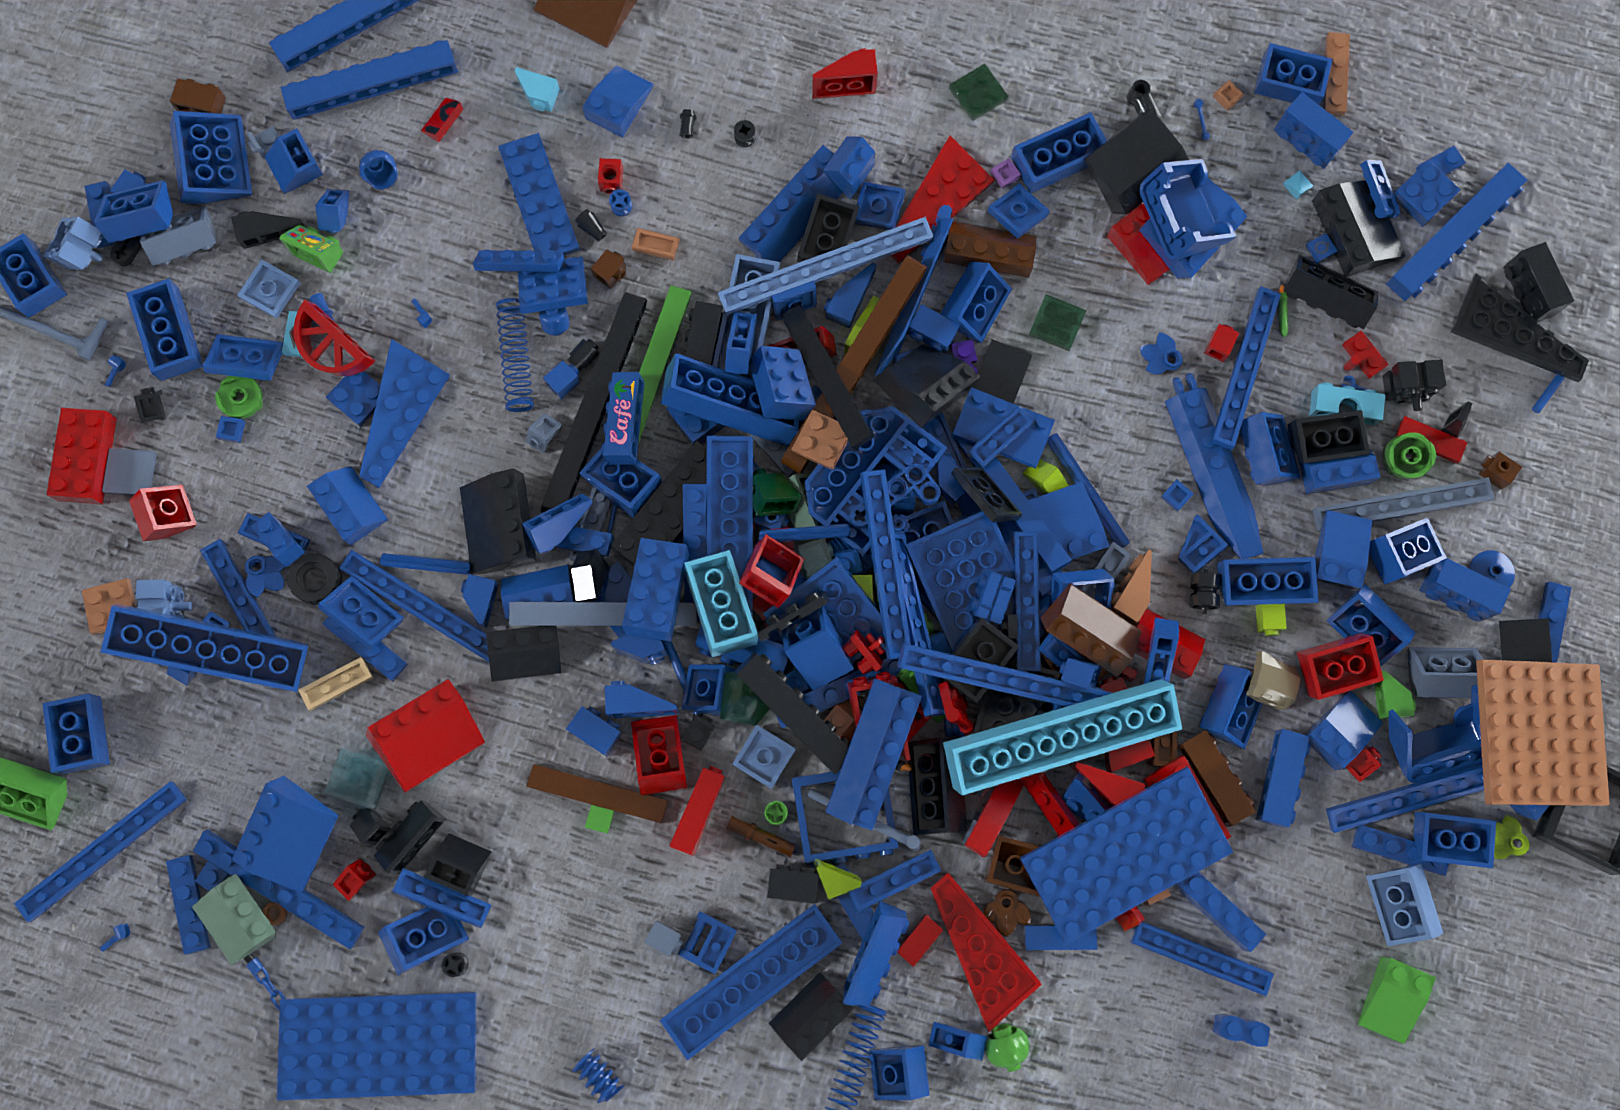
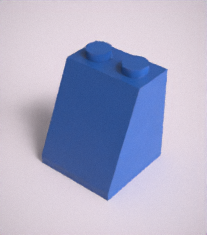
[782,606,854,690]

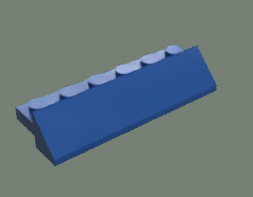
[739,145,843,262]
[825,678,922,830]

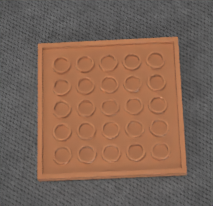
[1476,660,1610,806]

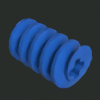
[572,1048,625,1104]

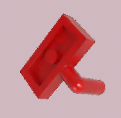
[1342,330,1389,379]

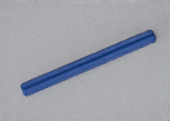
[1047,433,1130,548]

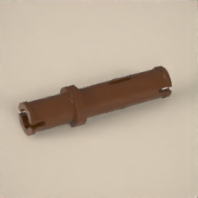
[726,816,796,857]

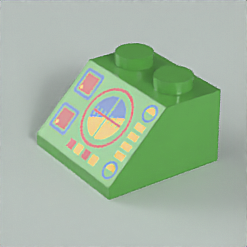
[279,225,344,274]

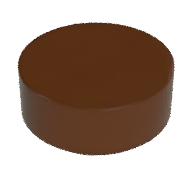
[262,902,288,926]

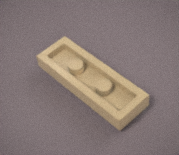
[299,657,373,711]

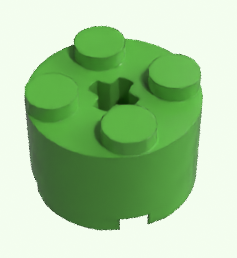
[1382,433,1436,479]

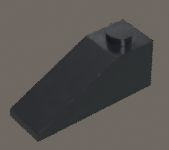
[231,211,307,249]

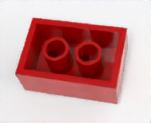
[1297,633,1384,700]

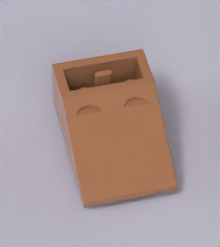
[1111,550,1152,625]

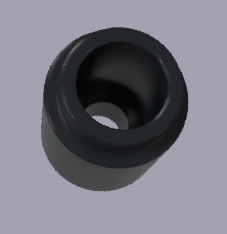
[567,338,600,372]

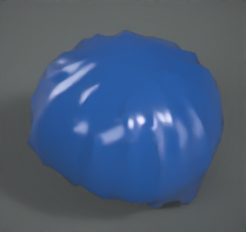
[359,149,398,190]

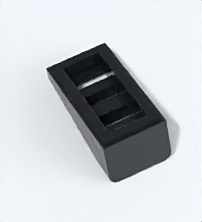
[1441,401,1473,438]

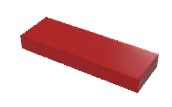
[1395,416,1468,464]

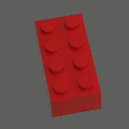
[46,408,117,505]

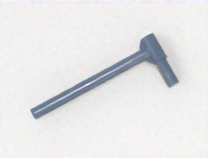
[0,306,109,361]
[808,788,921,851]

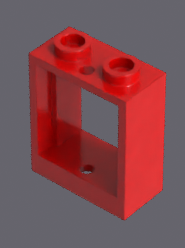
[739,534,804,608]

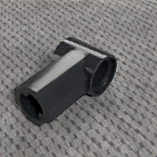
[1126,79,1161,118]

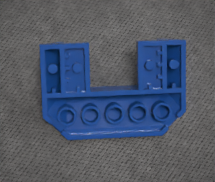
[805,406,947,556]

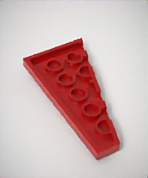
[890,135,994,264]
[930,873,1042,1032]

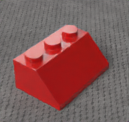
[1134,608,1206,679]

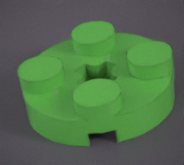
[215,376,263,419]

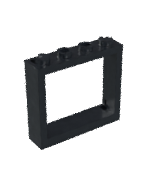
[1533,766,1620,875]

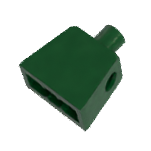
[753,468,802,516]

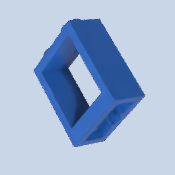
[1049,569,1115,610]

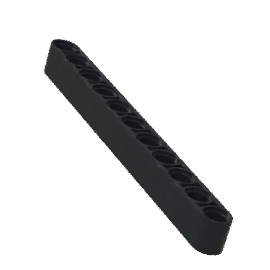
[540,292,647,513]

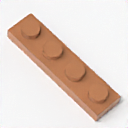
[1323,32,1350,116]

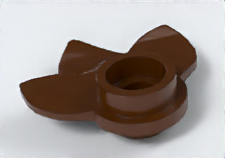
[983,889,1031,937]

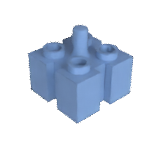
[42,217,103,270]
[136,580,192,617]

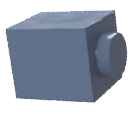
[644,920,683,956]

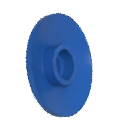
[1469,550,1515,588]

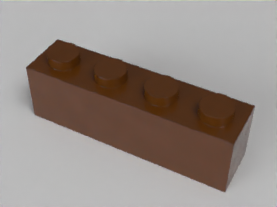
[1177,730,1256,827]

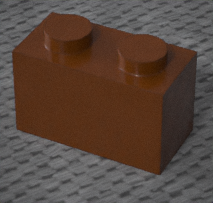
[169,78,226,114]

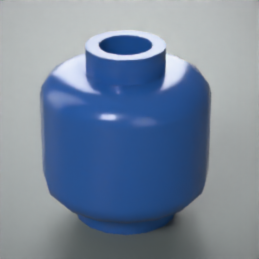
[539,307,570,336]

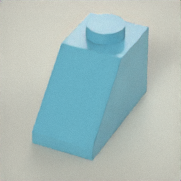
[515,67,560,112]

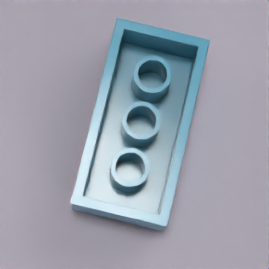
[685,550,758,657]

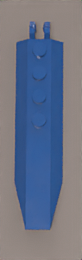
[873,205,954,379]
[1165,373,1263,559]

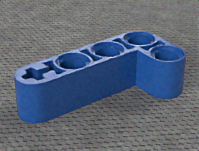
[850,464,940,529]

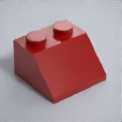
[129,484,197,541]

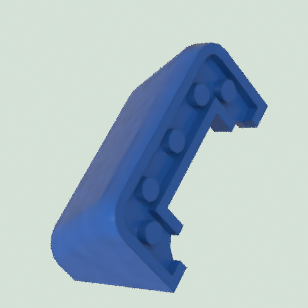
[1140,159,1236,260]

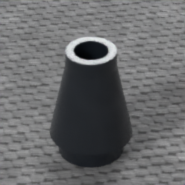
[575,209,607,242]

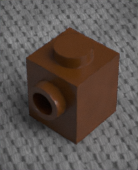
[591,249,626,289]
[1479,451,1522,490]

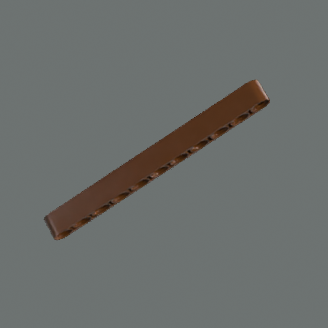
[781,256,927,474]

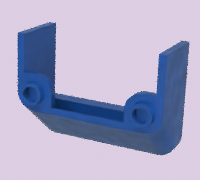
[1389,685,1482,783]

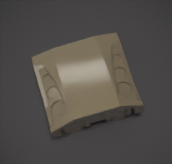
[1246,651,1301,710]

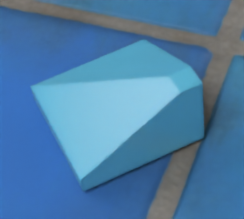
[1283,170,1314,200]

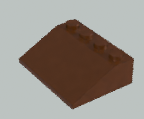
[534,0,637,48]

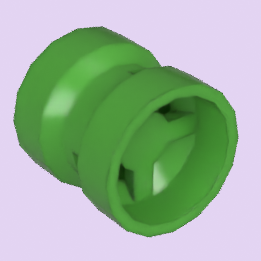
[764,801,788,825]

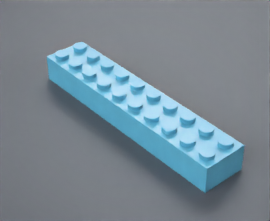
[943,679,1182,795]

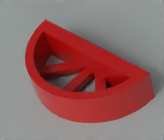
[294,300,376,376]

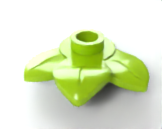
[1494,815,1530,859]

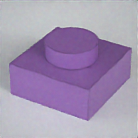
[990,158,1021,189]

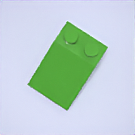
[1358,957,1436,1044]

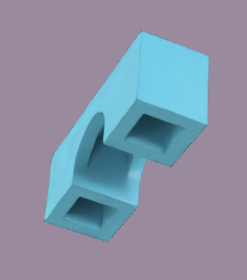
[1309,383,1385,426]

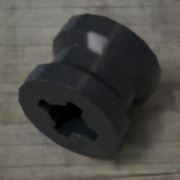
[734,120,756,147]
[441,952,469,977]

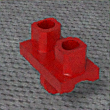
[843,629,885,674]

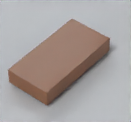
[631,228,680,261]

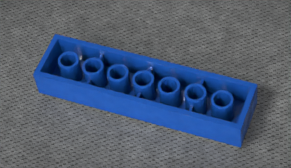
[100,603,309,692]

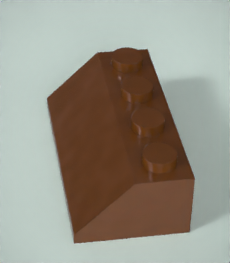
[943,221,1036,278]
[1041,583,1142,677]
[984,835,1040,897]

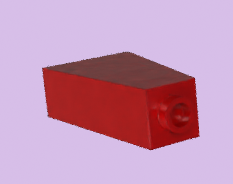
[1099,676,1155,773]
[669,766,726,856]

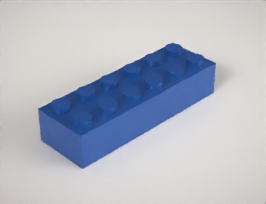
[661,353,799,446]

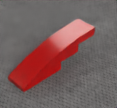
[964,779,1024,858]

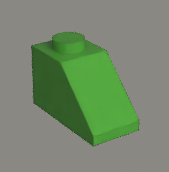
[1374,671,1416,720]

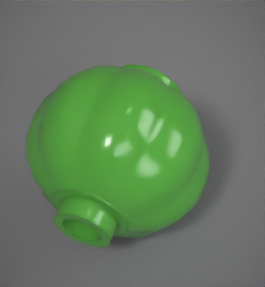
[985,1023,1030,1072]

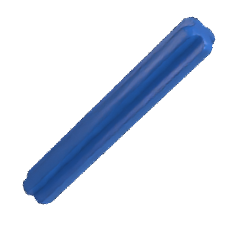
[759,524,851,542]
[380,553,471,575]

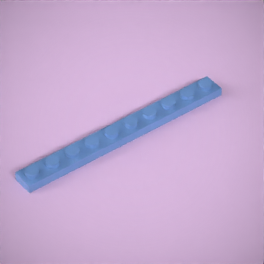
[717,217,934,315]

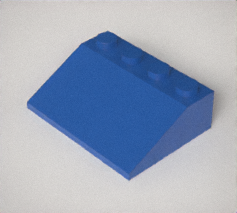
[170,111,252,204]
[1139,178,1248,278]
[1003,482,1109,570]
[232,776,339,892]

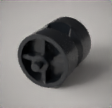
[1189,569,1221,614]

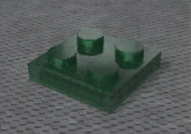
[949,63,1009,121]
[1029,294,1087,351]

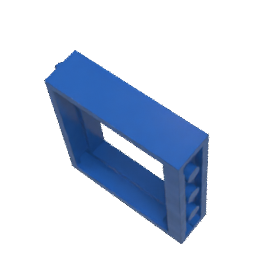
[792,770,899,867]

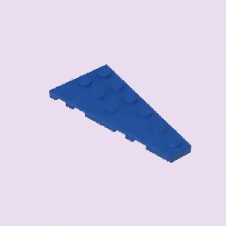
[359,339,450,488]

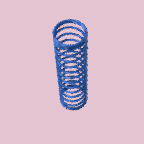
[495,298,534,412]
[824,1005,887,1110]

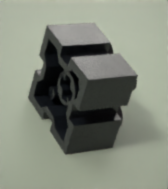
[1382,359,1446,412]

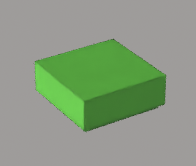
[585,805,615,834]

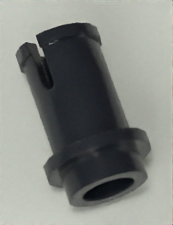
[679,109,697,139]

